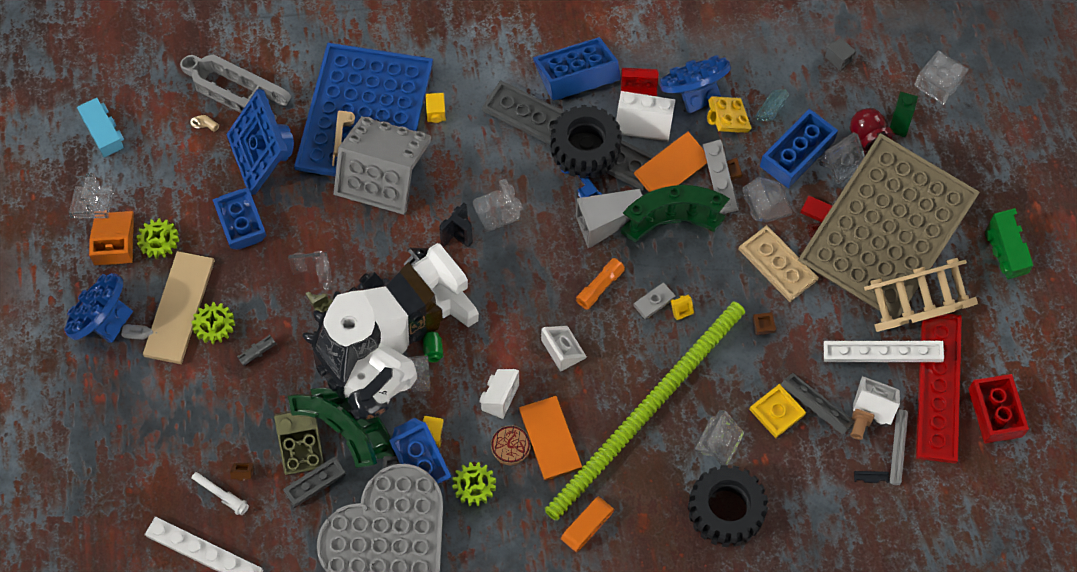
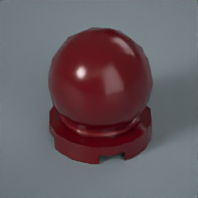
[849,108,895,156]

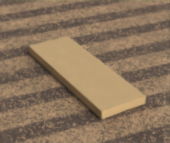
[143,251,215,364]

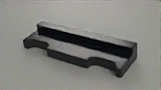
[854,471,889,483]

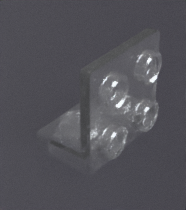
[288,251,332,290]

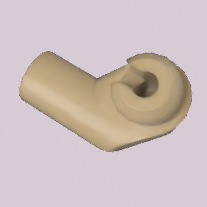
[190,115,219,132]

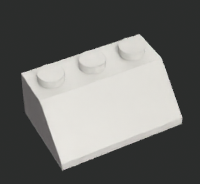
[616,91,675,142]

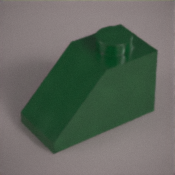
[890,91,918,137]

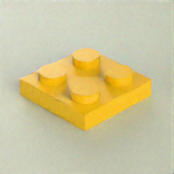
[749,384,806,438]

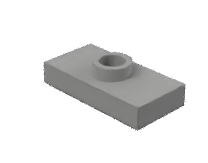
[633,282,676,320]

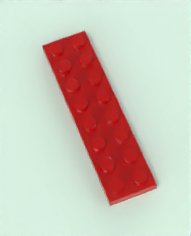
[916,314,962,464]

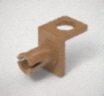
[850,409,875,440]

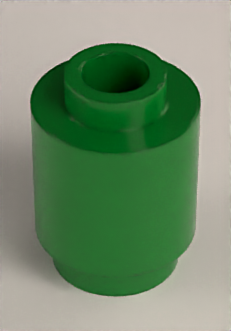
[422,332,443,362]

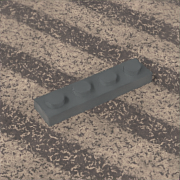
[781,373,855,434]

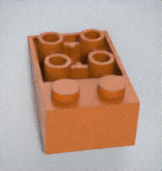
[89,211,134,266]

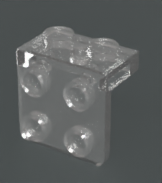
[473,178,523,232]

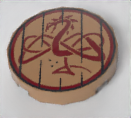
[491,426,530,465]

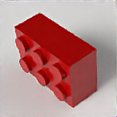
[968,374,1029,444]

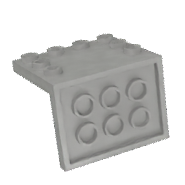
[334,116,431,215]

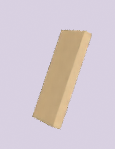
[738,225,819,302]

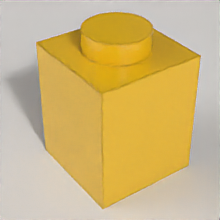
[426,93,446,123]

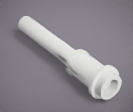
[192,472,249,515]

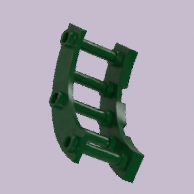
[621,185,730,243]
[288,388,396,468]

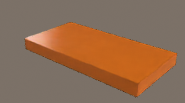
[634,131,707,192]
[519,396,582,481]

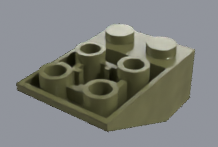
[274,410,324,475]

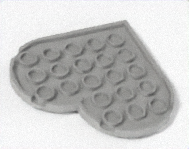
[317,464,443,572]

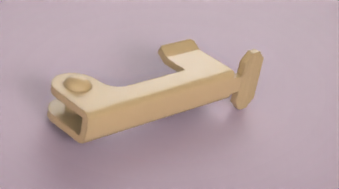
[332,111,355,166]

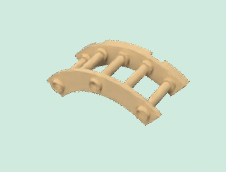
[864,258,978,332]

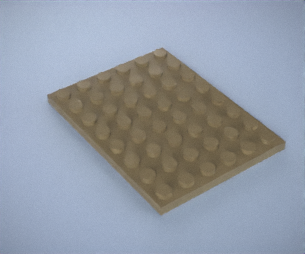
[798,133,980,319]

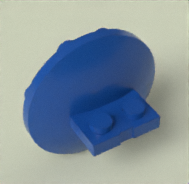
[659,55,731,113]
[64,273,133,343]

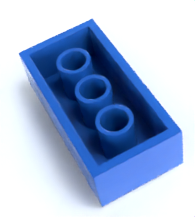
[760,109,838,189]

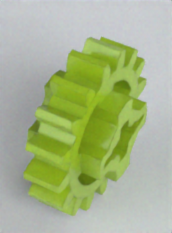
[137,218,179,259]
[192,302,235,344]
[452,462,496,506]

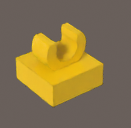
[671,295,694,320]

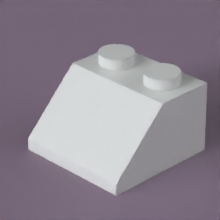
[479,369,519,419]
[853,376,900,425]

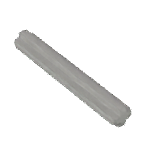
[890,409,908,485]

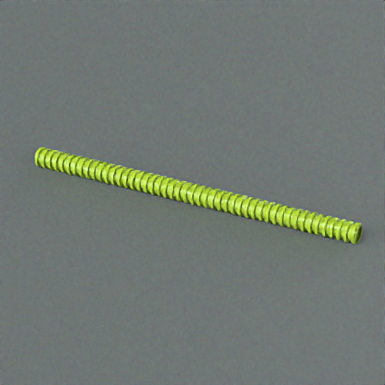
[545,302,745,521]

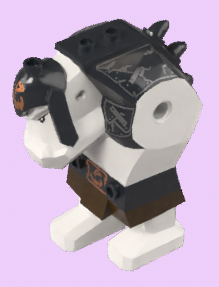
[302,243,479,421]

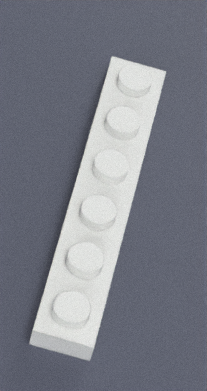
[823,341,944,362]
[145,517,263,572]

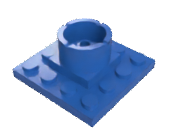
[226,89,294,195]

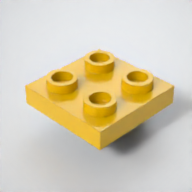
[707,96,752,133]

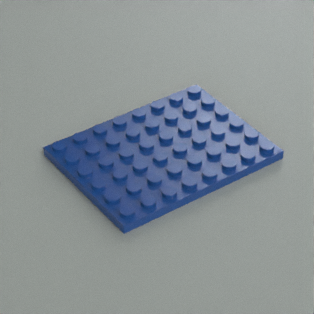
[294,43,433,176]

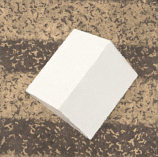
[541,326,587,372]

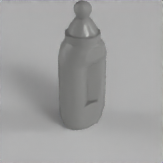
[121,324,157,340]

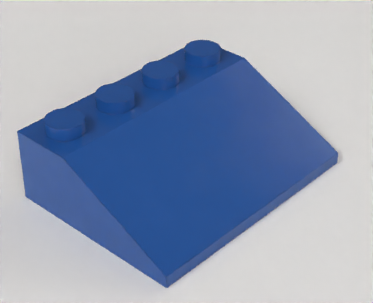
[533,37,621,101]

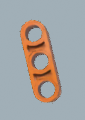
[561,496,615,553]

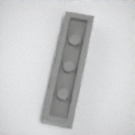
[703,139,739,214]

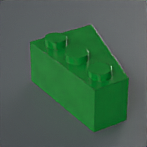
[985,208,1034,280]

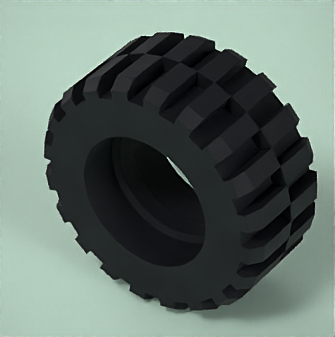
[550,105,622,178]
[688,465,768,547]

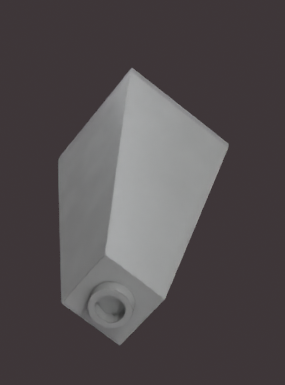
[576,189,643,248]

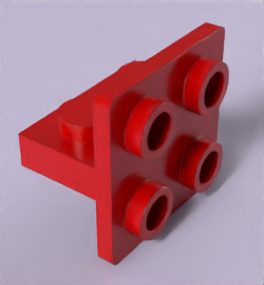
[621,68,659,97]

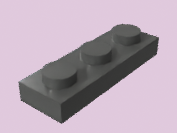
[283,457,346,508]

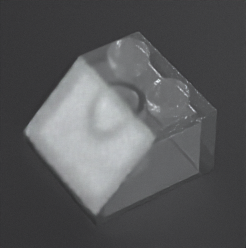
[742,177,793,223]

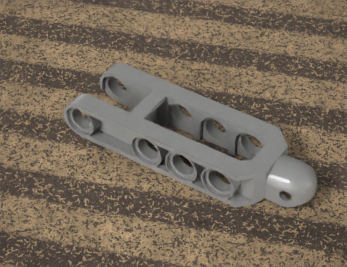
[180,54,291,120]

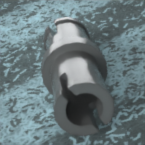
[237,334,277,366]

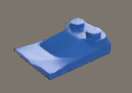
[212,187,267,250]
[389,418,452,485]

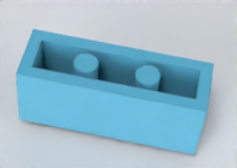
[77,98,124,157]

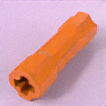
[576,258,625,310]

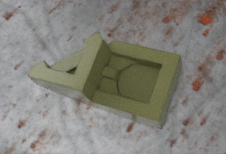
[305,292,333,312]

